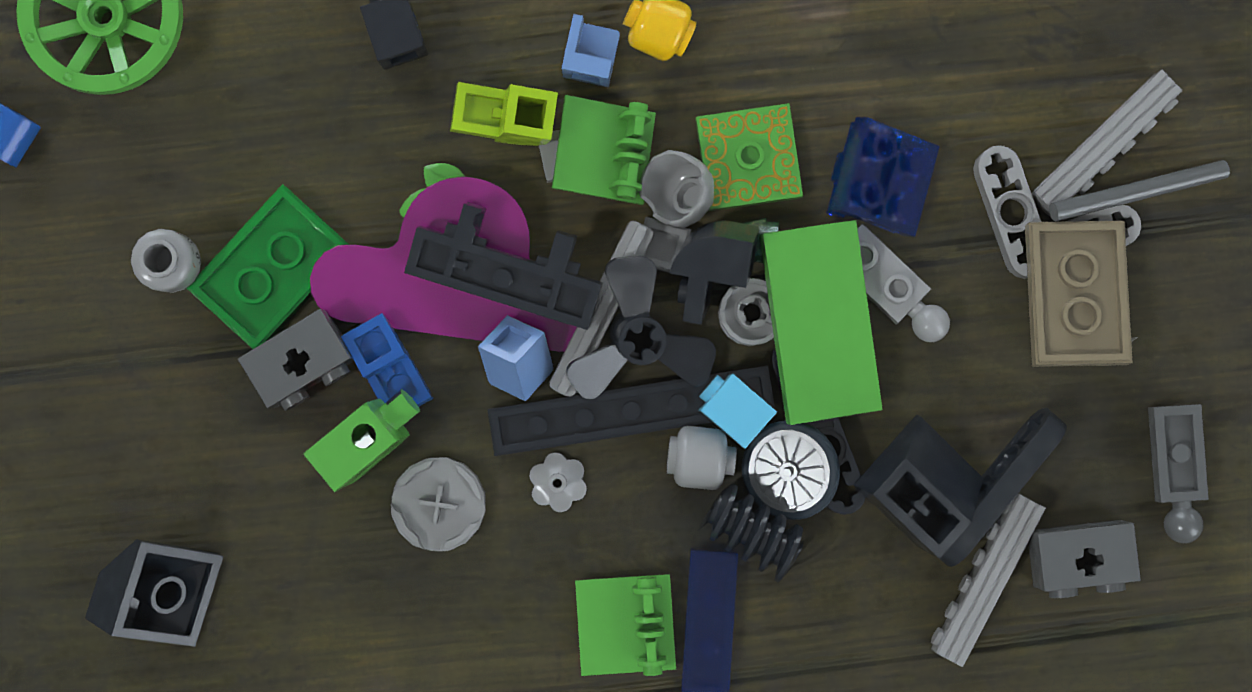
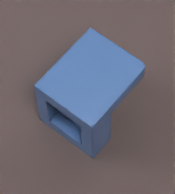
[561,14,620,87]
[478,315,553,401]

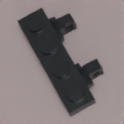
[404,202,603,330]

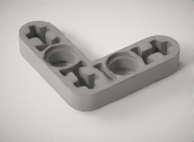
[973,145,1141,279]

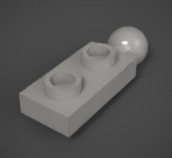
[857,224,950,342]

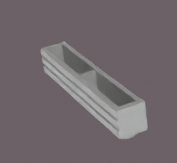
[1031,70,1182,217]
[931,494,1046,667]

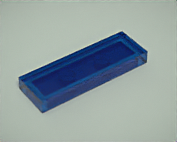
[681,549,738,692]

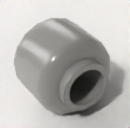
[131,229,201,293]
[667,426,736,490]

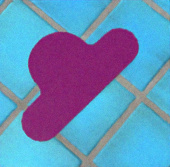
[310,177,577,352]

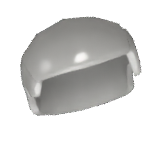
[639,150,714,228]

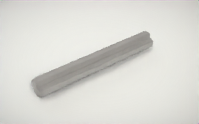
[550,221,654,397]

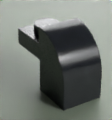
[670,221,760,325]

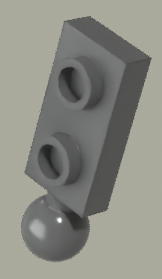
[1148,404,1209,543]

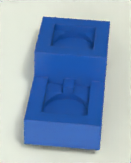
[341,313,434,407]

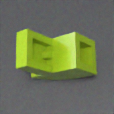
[450,82,558,146]

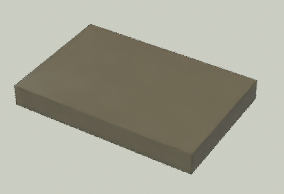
[1025,221,1133,367]

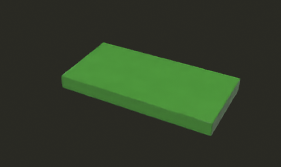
[759,220,883,425]

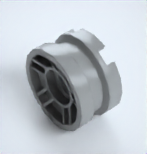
[718,278,774,346]

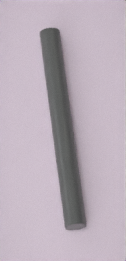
[1049,160,1230,222]

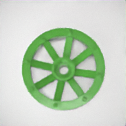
[17,0,183,95]

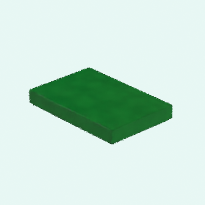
[187,184,350,349]

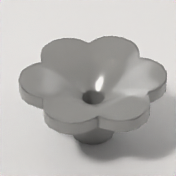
[529,452,587,512]

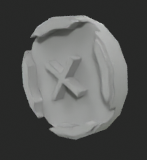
[391,457,486,551]

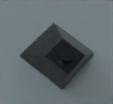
[85,539,224,647]

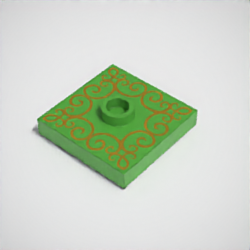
[695,103,803,211]

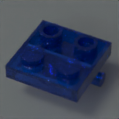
[826,117,940,237]

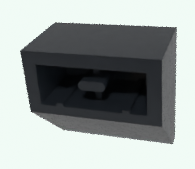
[854,415,984,559]

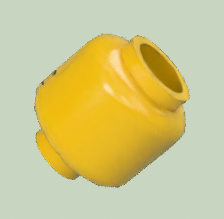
[623,0,697,61]

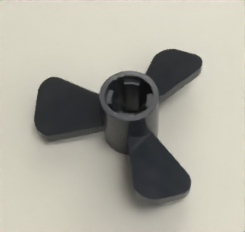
[566,256,716,399]

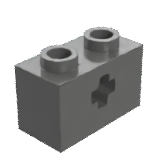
[238,309,354,411]
[1028,520,1141,598]

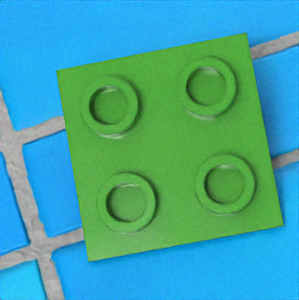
[552,95,656,205]
[575,574,676,676]

